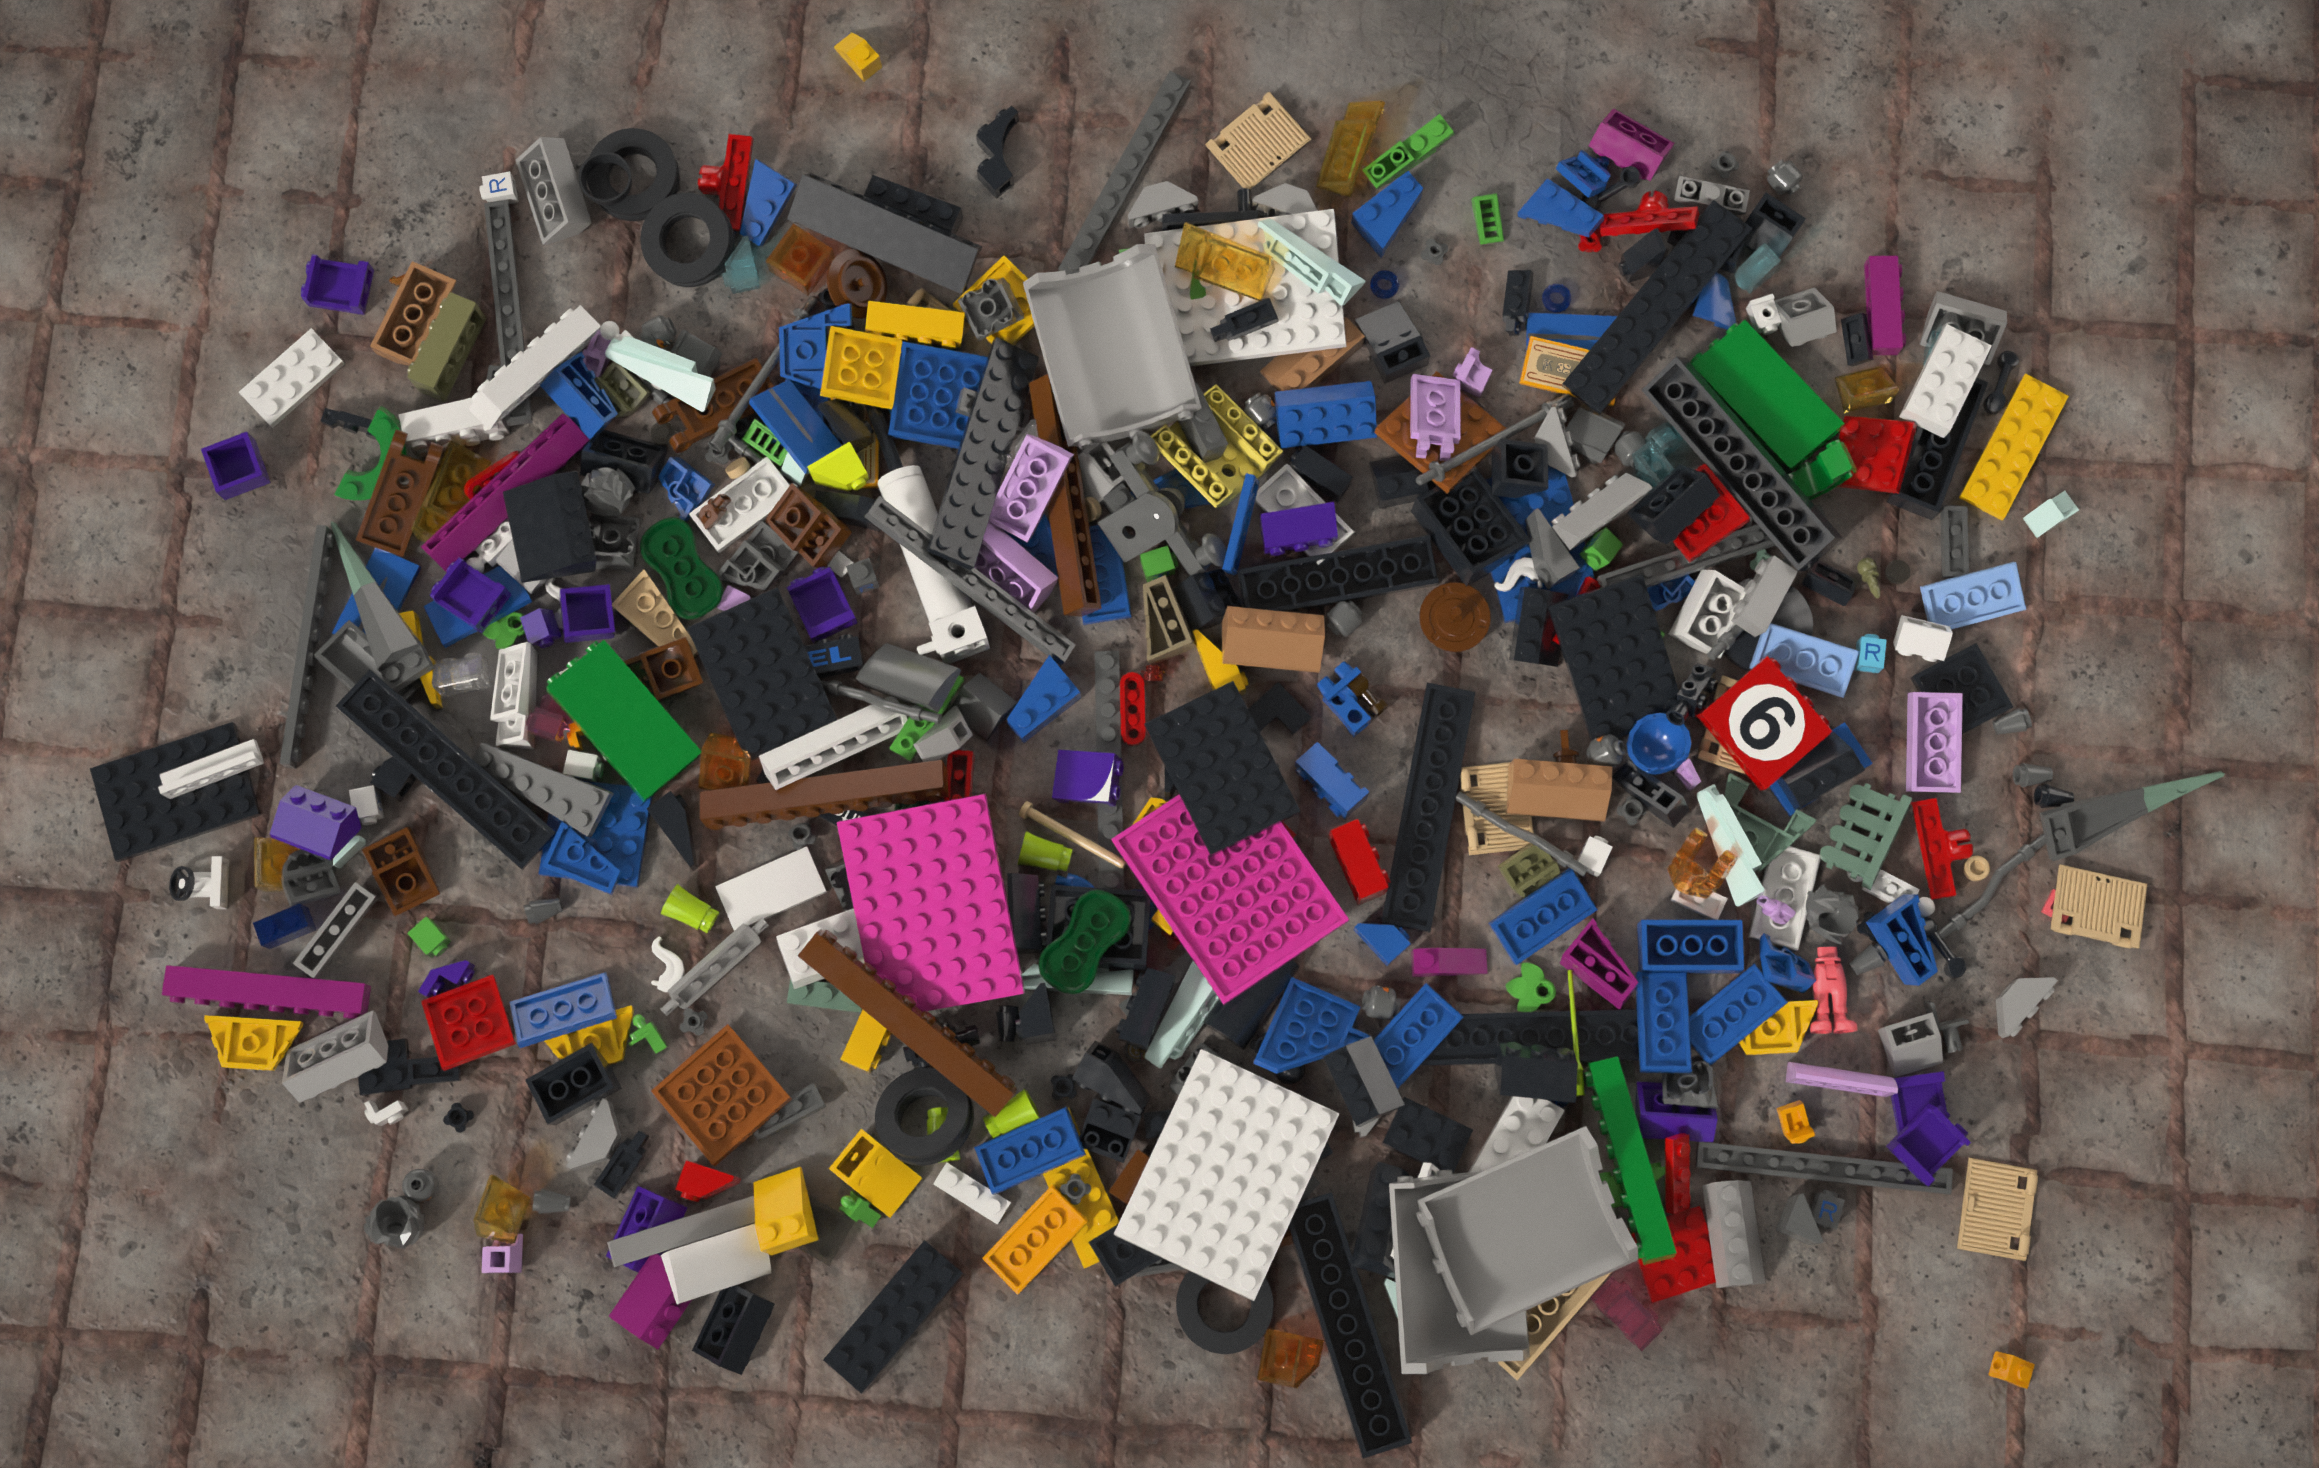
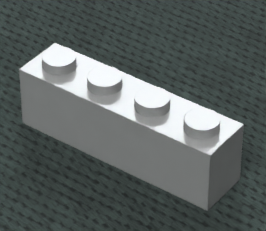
[293,882,378,979]

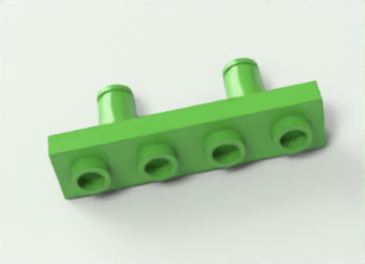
[890,676,964,762]

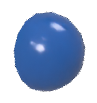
[1626,713,1692,775]

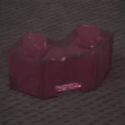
[526,693,574,744]
[1590,1277,1663,1352]

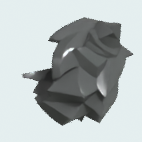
[581,467,635,517]
[1806,884,1859,945]
[364,1195,425,1249]

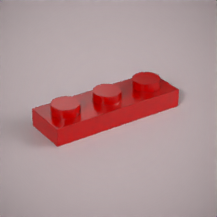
[1665,1133,1691,1214]

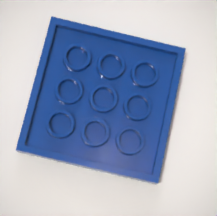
[888,342,988,449]
[539,780,653,888]

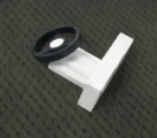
[169,856,229,909]

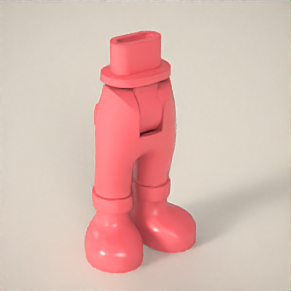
[1810,947,1858,1034]

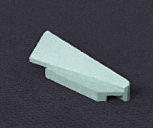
[1258,218,1365,306]
[605,336,716,412]
[1696,784,1765,907]
[1145,961,1219,1068]
[1022,964,1134,995]

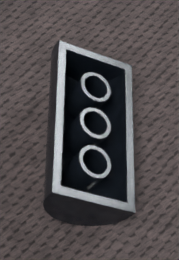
[1203,960,1299,1050]

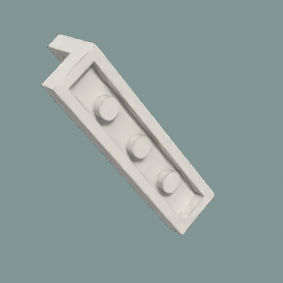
[158,739,264,799]

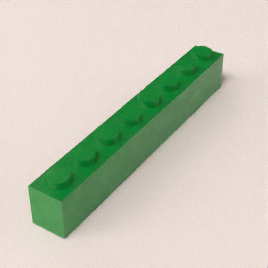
[1584,1056,1676,1265]

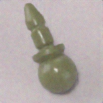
[1857,558,1880,598]

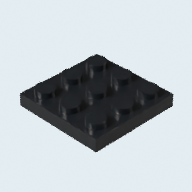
[1910,643,2014,734]

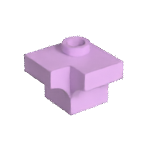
[1453,347,1492,398]
[482,1234,523,1273]

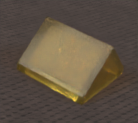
[1835,366,1899,413]
[254,837,300,892]
[473,1174,531,1244]

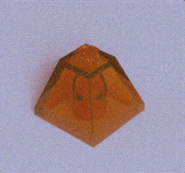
[698,732,751,791]
[1257,1329,1324,1388]

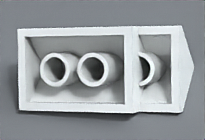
[490,642,538,750]

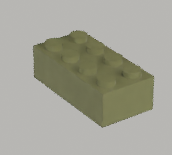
[407,292,487,403]

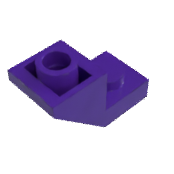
[418,960,475,998]

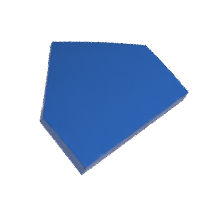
[1556,150,1610,198]

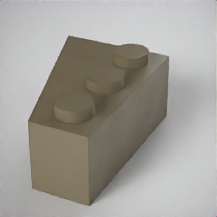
[1143,575,1197,666]

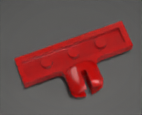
[698,134,754,232]
[1600,190,1700,236]
[1911,798,1973,900]

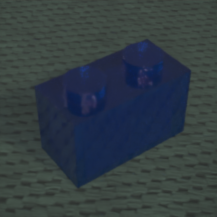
[253,904,316,949]

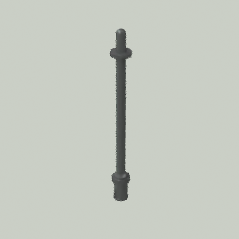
[708,296,818,452]
[1416,394,1574,485]

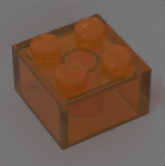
[766,223,835,296]

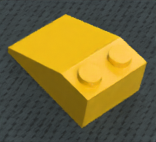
[753,1167,819,1255]

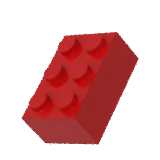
[1328,819,1390,906]

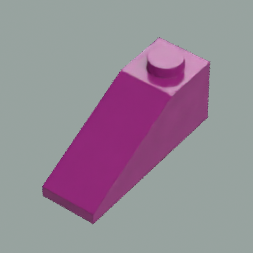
[1411,948,1488,977]

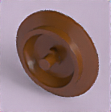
[827,249,888,319]
[1419,582,1491,652]

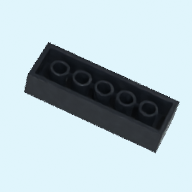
[1886,378,1988,520]
[823,1240,965,1394]

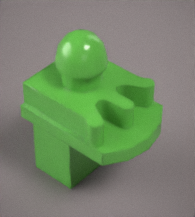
[628,1014,668,1054]
[839,1191,881,1228]

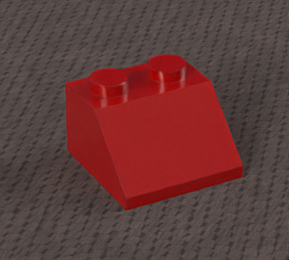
[675,1160,741,1202]

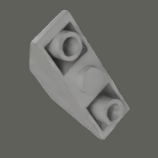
[1674,176,1750,216]
[1128,181,1198,228]
[1252,183,1318,217]
[1534,403,1581,477]
[914,705,973,762]
[1996,977,2058,1038]
[566,1098,622,1170]

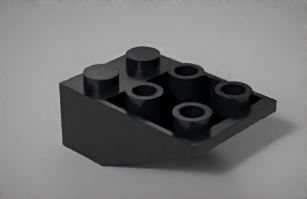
[1355,301,1430,384]
[1072,1041,1151,1114]

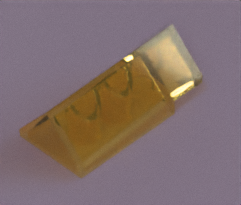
[1316,100,1385,197]
[1175,222,1275,301]
[411,441,491,542]

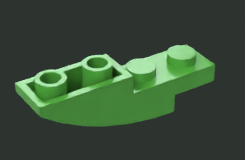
[1362,114,1454,189]

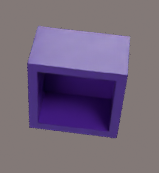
[201,431,271,500]
[559,584,615,643]

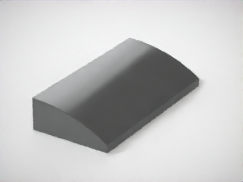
[314,620,423,702]
[856,643,961,713]

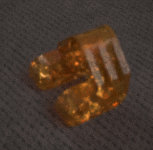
[1667,827,1738,899]

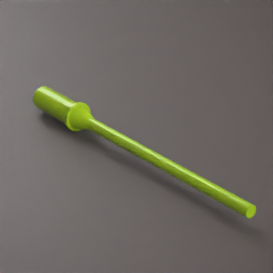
[1567,970,1585,1096]

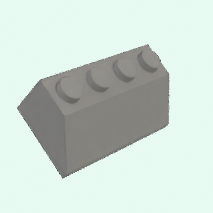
[516,137,591,245]
[1551,473,1652,552]
[282,1010,388,1103]
[1702,1180,1766,1288]

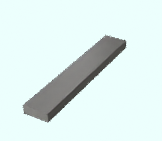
[607,1196,755,1267]

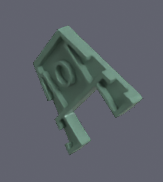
[1714,773,1816,874]

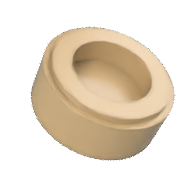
[725,457,750,479]
[1085,497,1101,522]
[1963,856,1990,881]

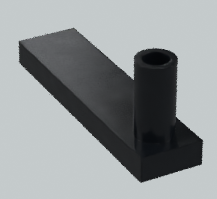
[1162,188,1258,231]

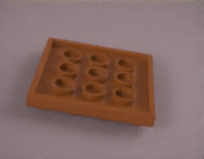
[1374,371,1506,494]
[651,1024,792,1167]

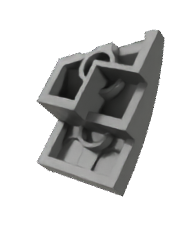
[717,520,799,590]

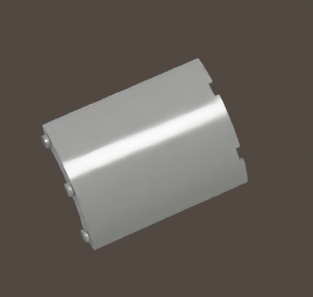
[1023,244,1202,449]
[1416,1126,1638,1335]
[1389,1170,1530,1374]

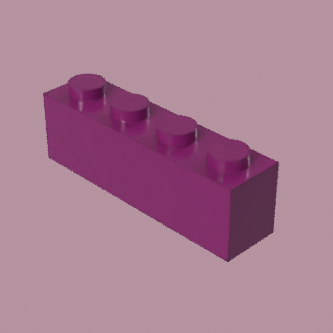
[1864,256,1906,355]

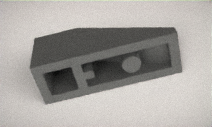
[1525,508,1580,590]

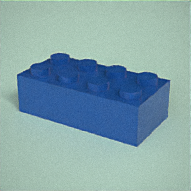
[1275,381,1377,448]
[1637,920,1744,974]

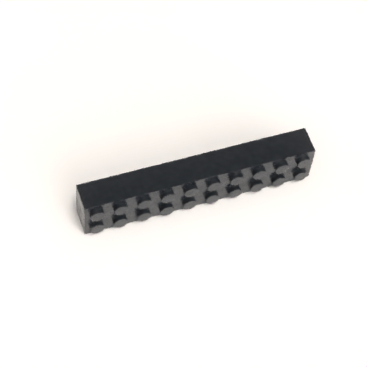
[1642,356,1843,571]
[1288,1192,1412,1459]

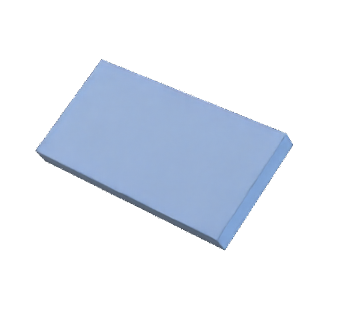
[1920,562,2026,630]
[1749,623,1860,698]

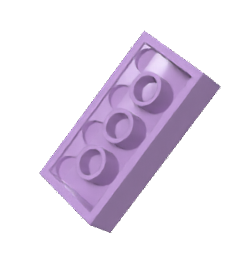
[989,434,1074,542]
[1906,692,1962,793]
[1786,1062,1898,1097]

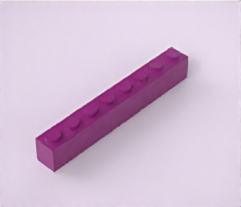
[421,413,589,573]
[162,965,371,1019]

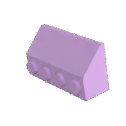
[974,521,1059,613]

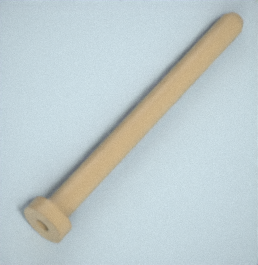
[1019,801,1126,868]

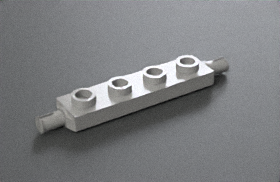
[660,918,769,1016]

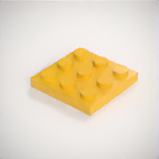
[953,256,1035,345]
[820,326,902,409]

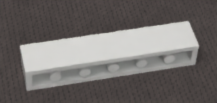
[759,696,908,790]

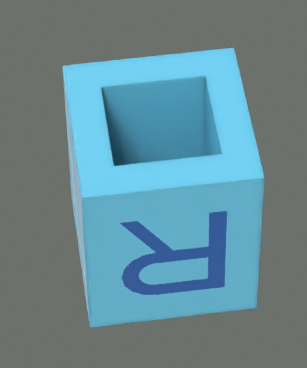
[1854,634,1886,673]

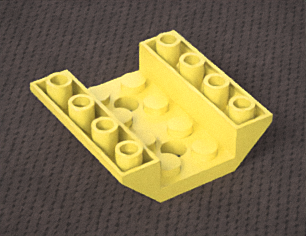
[1151,384,1283,508]

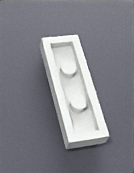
[933,1162,1011,1225]

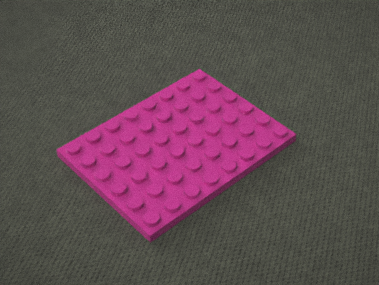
[837,794,1025,1012]
[1111,795,1349,1005]

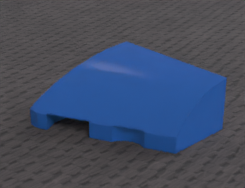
[1692,273,1736,330]
[658,457,715,522]
[1647,575,1695,611]
[1760,933,1816,993]

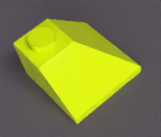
[808,442,869,492]

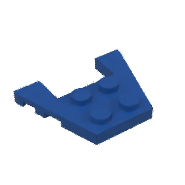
[779,303,852,389]

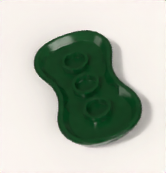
[640,517,723,620]
[1039,890,1131,994]

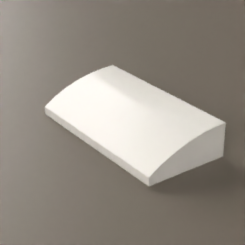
[661,1224,771,1304]

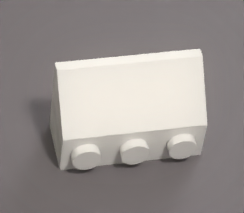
[1668,570,1746,659]

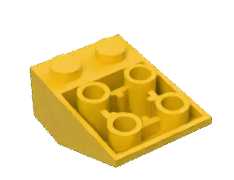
[829,1129,922,1218]

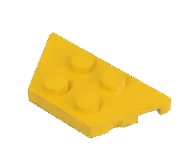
[1739,1000,1818,1055]
[544,1005,634,1065]
[204,1015,303,1071]

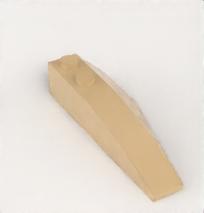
[1498,1272,1612,1381]

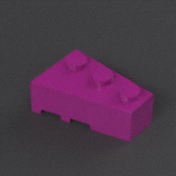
[1560,918,1638,1010]

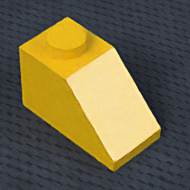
[834,33,882,82]

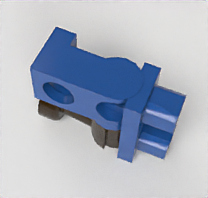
[1317,661,1389,738]

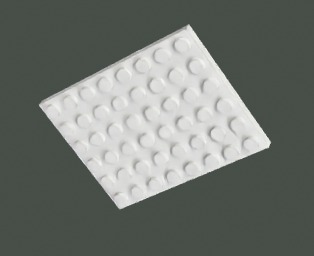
[1144,209,1347,366]
[1114,1049,1340,1301]

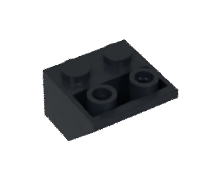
[1743,193,1806,265]
[1173,569,1242,631]
[1079,1093,1144,1163]

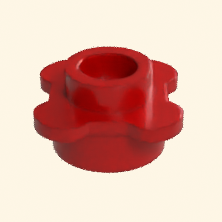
[1578,229,1602,252]

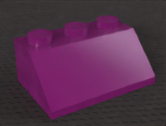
[1589,108,1675,181]
[609,1254,692,1349]

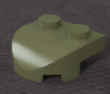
[594,362,651,418]
[1498,843,1560,898]

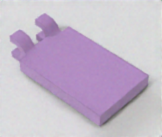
[1410,374,1461,461]

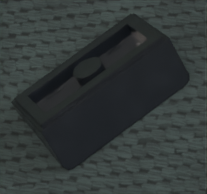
[1802,560,1858,606]

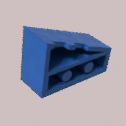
[1351,171,1423,258]
[540,351,618,439]
[1007,655,1081,743]
[1295,742,1369,820]
[1866,894,1938,986]

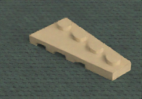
[612,570,698,658]

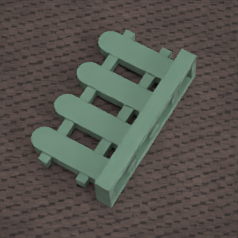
[1820,783,1912,890]

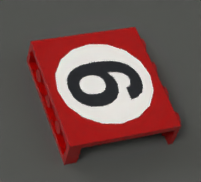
[1696,656,1833,790]

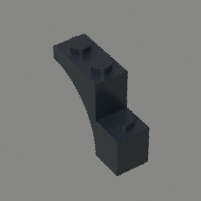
[976,105,1019,199]

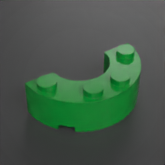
[334,406,409,500]
[1788,439,1857,501]

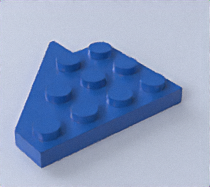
[1253,977,1370,1074]

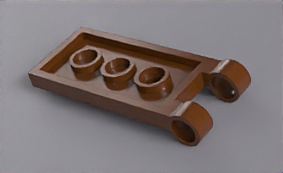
[652,358,774,453]
[356,429,444,557]

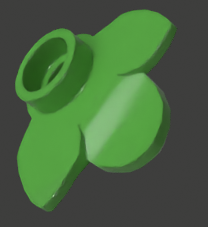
[482,611,525,649]
[1505,963,1556,1012]

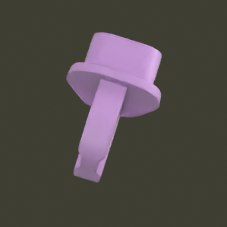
[1757,895,1796,924]

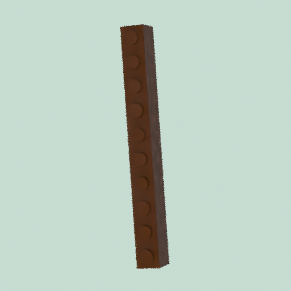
[1029,374,1102,617]
[700,760,949,830]
[798,929,1018,1117]

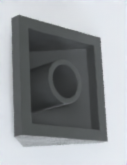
[949,673,1018,741]
[1775,1193,1824,1245]

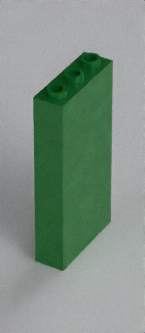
[1690,320,1845,474]
[546,640,702,803]

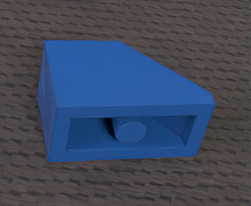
[1353,923,1411,966]

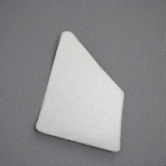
[827,551,853,577]

